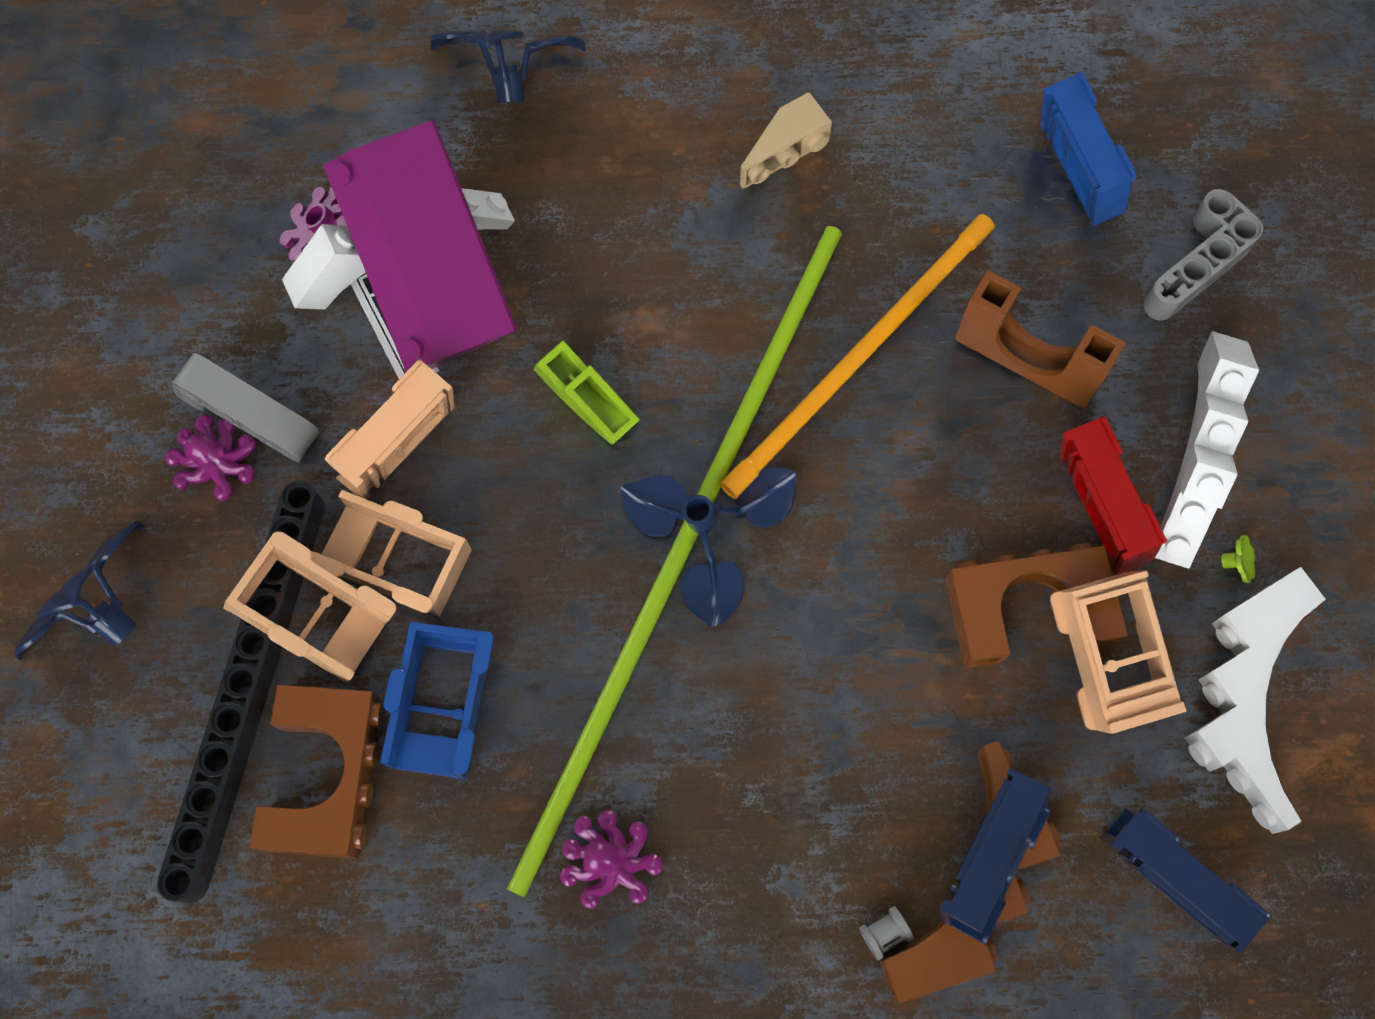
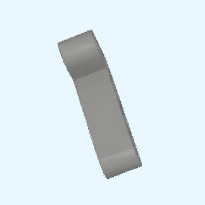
[1143,189,1263,321]
[171,353,320,462]

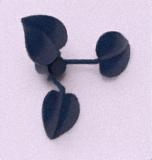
[430,30,586,103]
[621,467,797,627]
[14,521,145,661]

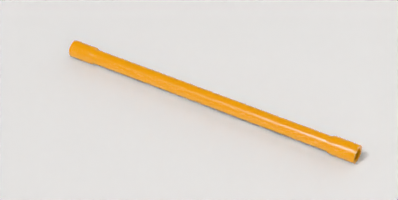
[720,214,995,499]

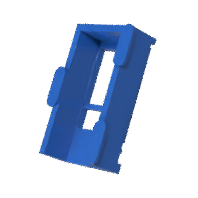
[1040,72,1136,227]
[380,622,494,780]

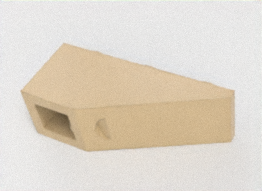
[740,92,832,189]

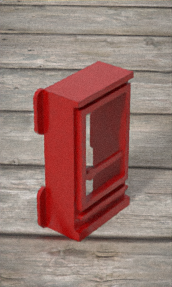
[1059,416,1167,575]

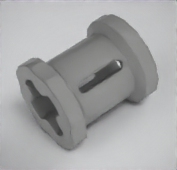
[859,906,914,961]

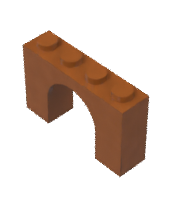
[954,270,1126,409]
[945,543,1128,669]
[249,685,385,859]

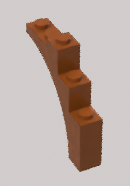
[880,741,1061,1003]

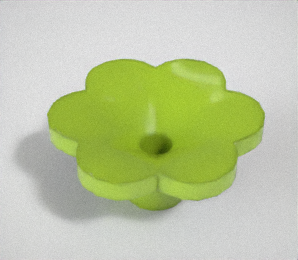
[1221,535,1256,583]

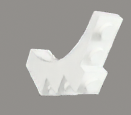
[282,188,515,309]
[1155,331,1259,569]
[1184,567,1326,834]

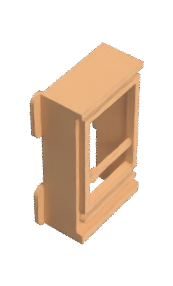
[325,360,455,500]
[310,490,472,618]
[223,532,396,684]
[1050,571,1187,734]

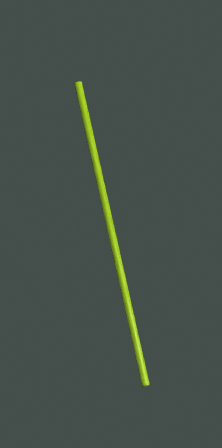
[506,226,842,898]

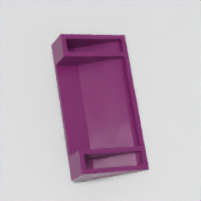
[323,120,518,372]

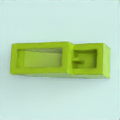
[533,341,640,445]

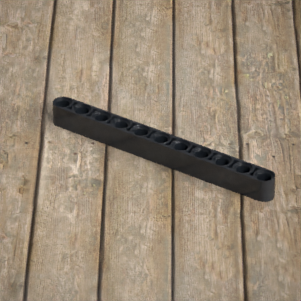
[157,480,325,903]

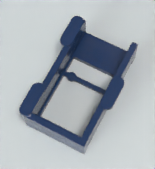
[940,768,1052,945]
[1099,808,1272,953]

